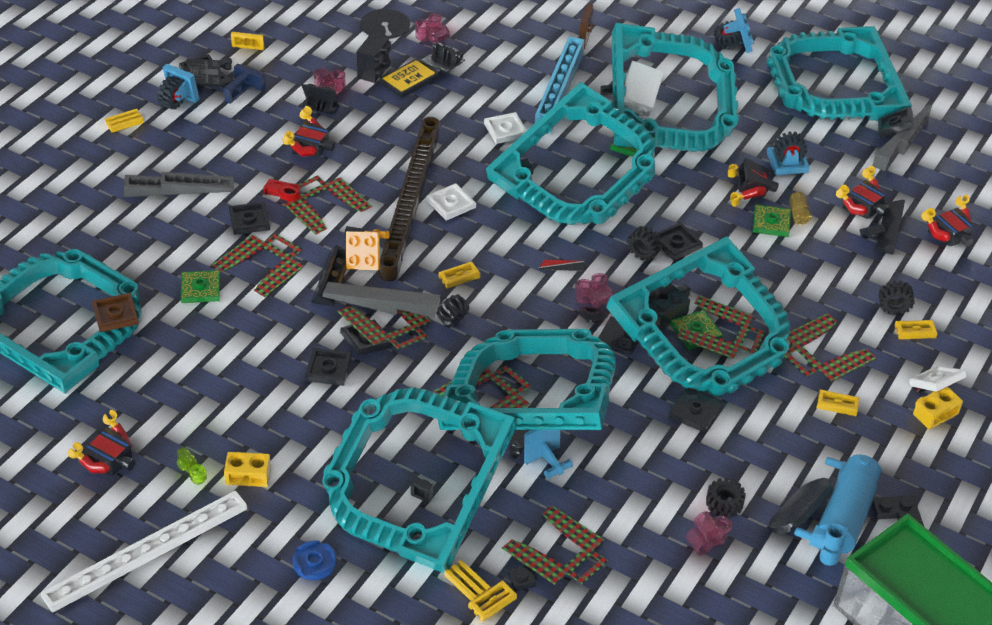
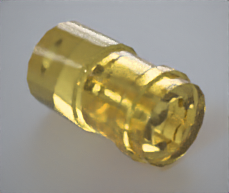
[789,192,811,225]

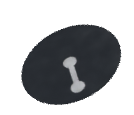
[360,9,410,39]

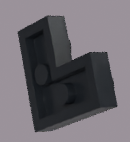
[872,495,924,526]

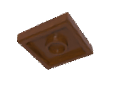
[579,4,593,50]
[92,293,139,332]

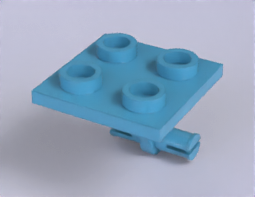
[524,429,573,479]

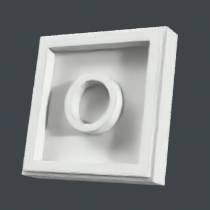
[484,112,527,144]
[426,183,476,221]
[909,365,967,392]

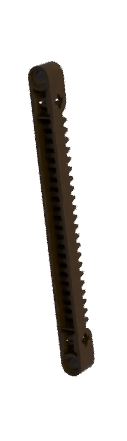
[380,117,439,281]

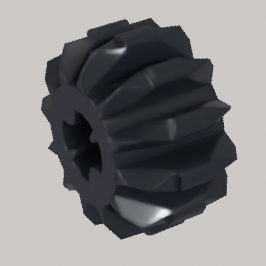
[436,294,470,327]

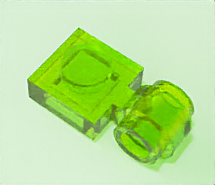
[177,446,207,485]

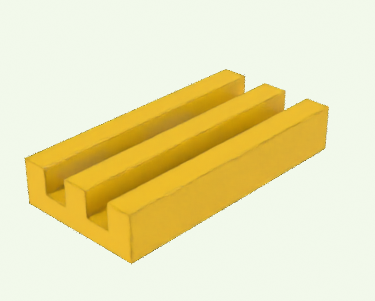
[105,109,144,133]
[439,261,480,289]
[894,320,938,339]
[817,389,860,416]
[445,560,490,601]
[468,580,517,622]

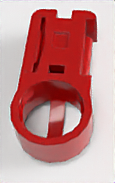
[263,179,301,202]

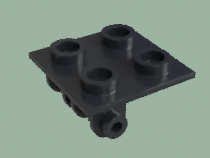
[420,42,465,73]
[301,84,340,114]
[598,316,639,354]

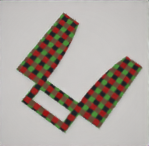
[283,175,372,235]
[212,234,304,297]
[337,289,432,349]
[677,295,765,359]
[785,313,877,382]
[433,365,532,408]
[502,506,608,584]

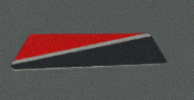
[538,260,585,271]

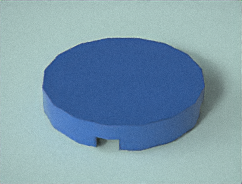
[292,540,337,580]

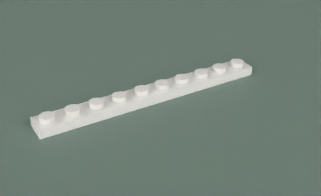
[41,491,247,613]

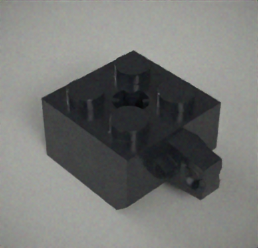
[356,34,391,83]
[648,283,691,331]

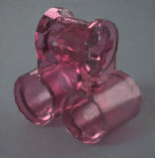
[415,13,450,44]
[314,68,346,93]
[575,273,614,308]
[686,511,733,555]

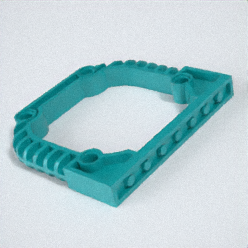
[612,23,739,152]
[767,26,912,121]
[486,82,655,225]
[606,236,790,397]
[0,249,142,394]
[438,329,616,430]
[322,387,517,573]

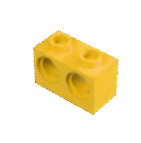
[913,387,963,430]
[224,452,271,487]

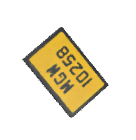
[379,58,439,98]

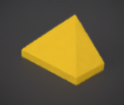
[231,32,264,50]

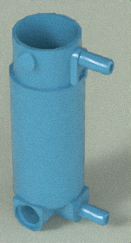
[794,454,882,566]

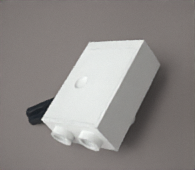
[600,61,664,117]

